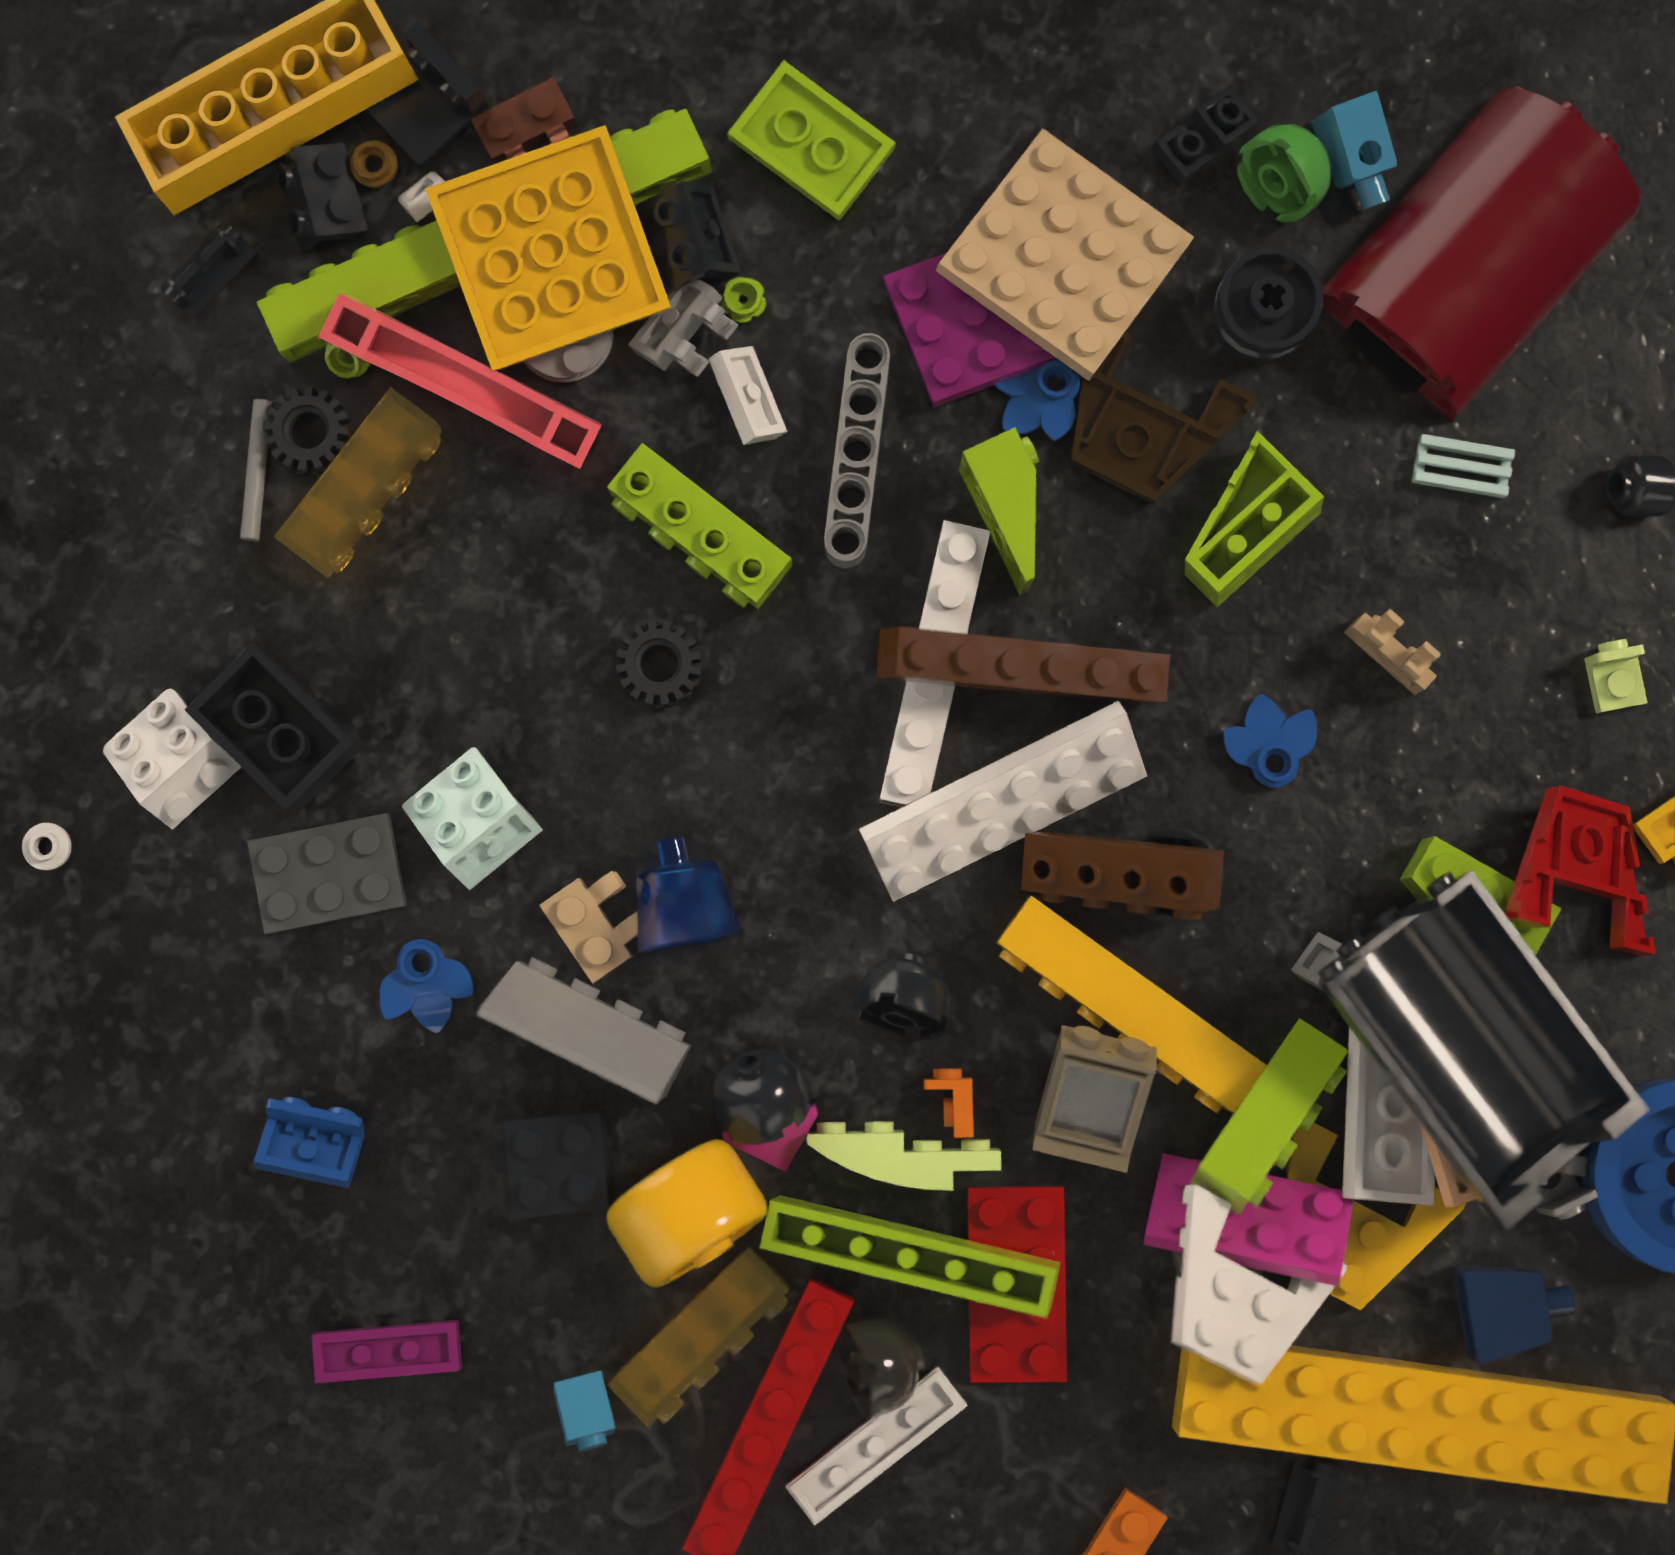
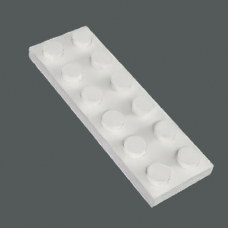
[859,701,1147,902]

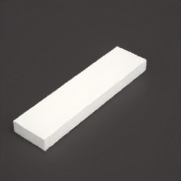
[785,1365,967,1525]

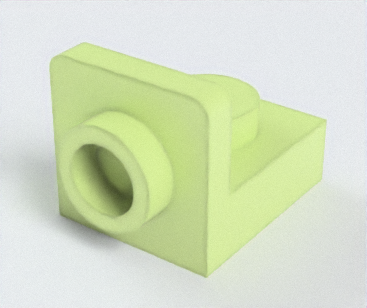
[1584,639,1648,714]

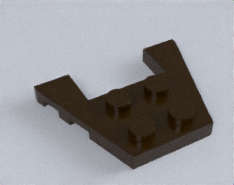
[1070,331,1258,505]

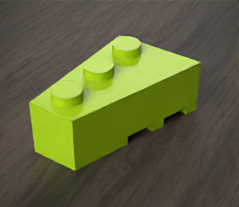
[1185,431,1324,607]
[1400,836,1561,955]

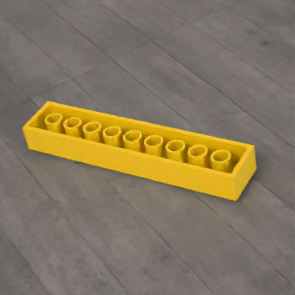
[1172,1345,1675,1504]

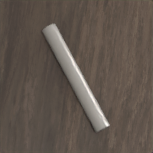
[240,399,272,541]

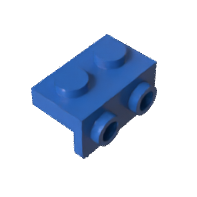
[254,1097,365,1188]

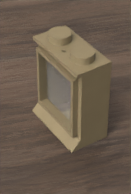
[1033,1025,1156,1173]

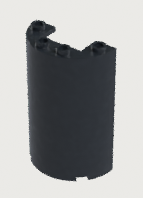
[1318,870,1649,1230]

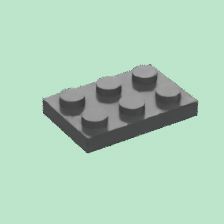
[247,813,408,934]

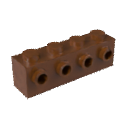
[1021,831,1224,919]

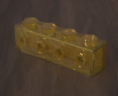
[274,387,443,578]
[607,1243,790,1427]

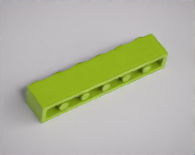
[760,1195,1061,1318]

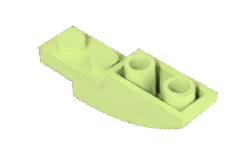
[807,1121,1001,1191]

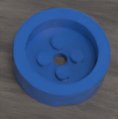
[1580,1078,1675,1274]

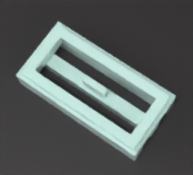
[1412,434,1515,498]

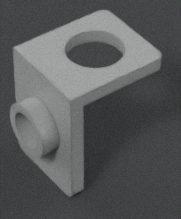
[1535,1173,1598,1220]

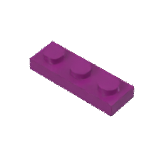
[312,1320,462,1383]

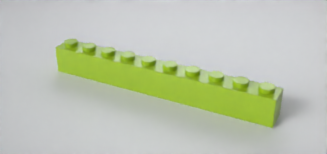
[257,108,712,363]

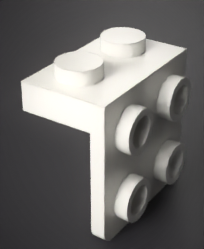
[103,689,241,829]

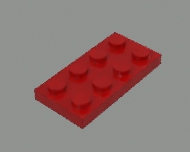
[967,1186,1067,1383]

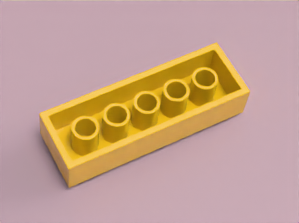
[115,0,419,215]

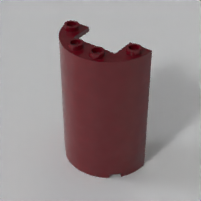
[1323,86,1641,421]

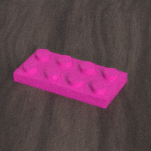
[1144,1153,1354,1287]

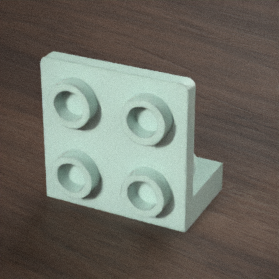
[402,747,543,890]

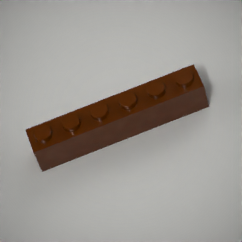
[877,627,1170,704]

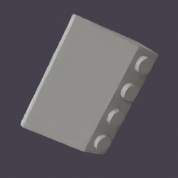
[477,957,691,1103]

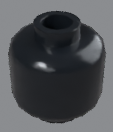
[1606,456,1675,517]

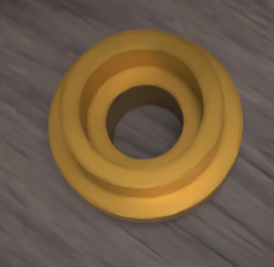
[350,141,398,188]

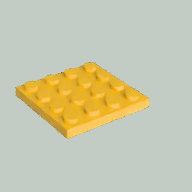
[425,125,671,371]

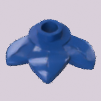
[995,360,1080,441]
[1223,694,1317,788]
[380,939,474,1033]

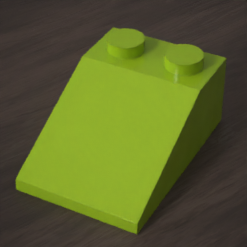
[959,427,1039,595]

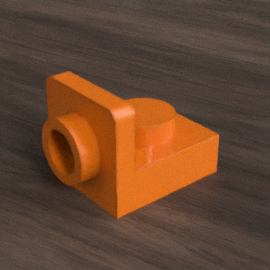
[924,1068,974,1138]

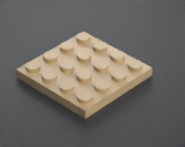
[936,129,1194,381]

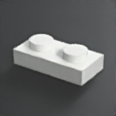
[709,346,787,445]

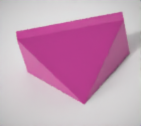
[722,1104,818,1172]

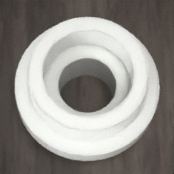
[22,823,71,870]

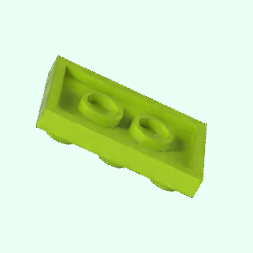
[728,61,896,221]

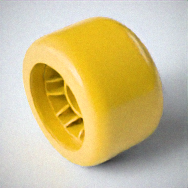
[607,1139,767,1287]

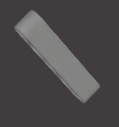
[824,333,890,568]

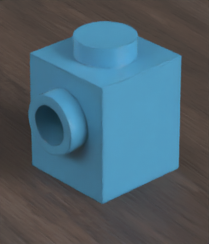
[553,1371,615,1451]

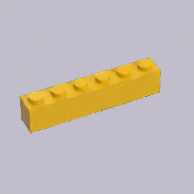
[995,896,1267,1114]

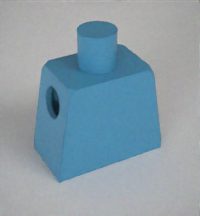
[1311,91,1397,210]

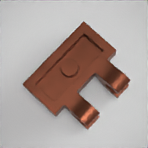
[471,77,577,164]

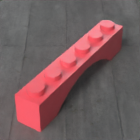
[318,293,602,469]

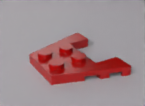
[1505,786,1655,956]

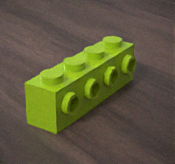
[607,443,793,609]
[1190,1018,1349,1216]

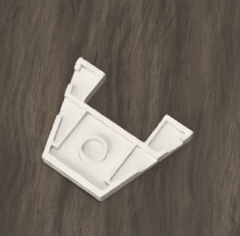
[1172,1185,1348,1384]

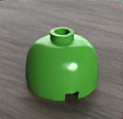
[1237,124,1332,222]

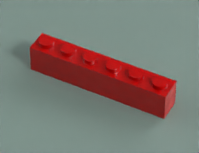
[682,1275,854,1555]

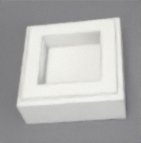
[397,172,445,222]

